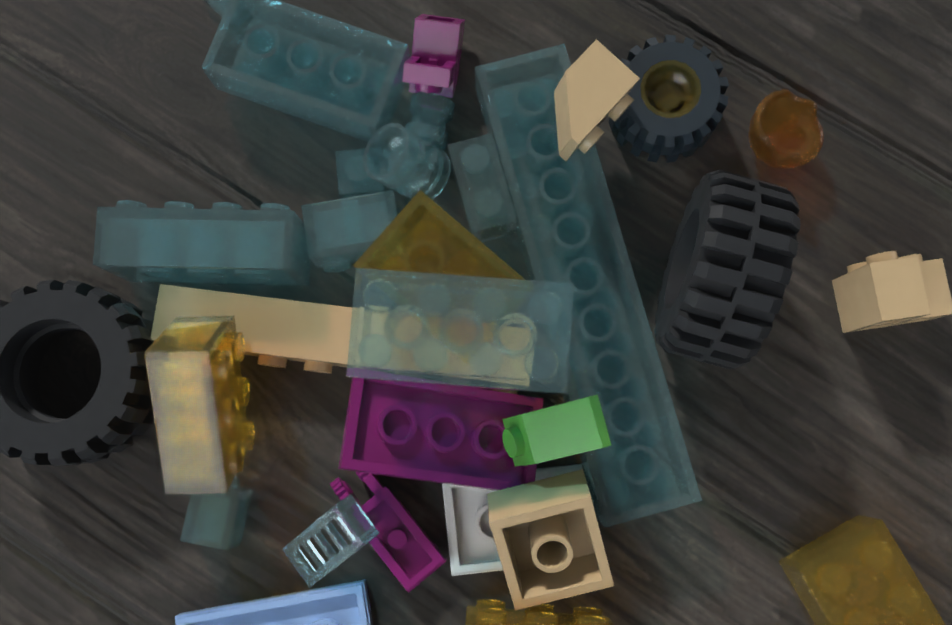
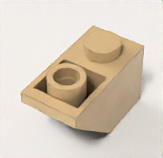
[554,39,640,161]

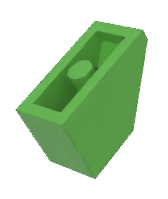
[502,394,612,467]

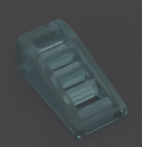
[282,494,379,588]

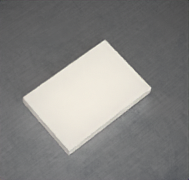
[442,464,582,576]

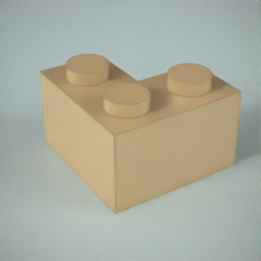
[832,251,952,333]

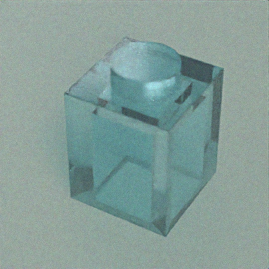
[180,473,253,550]

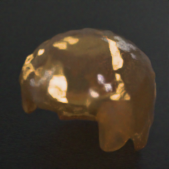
[748,89,824,169]

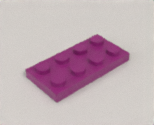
[338,368,543,491]

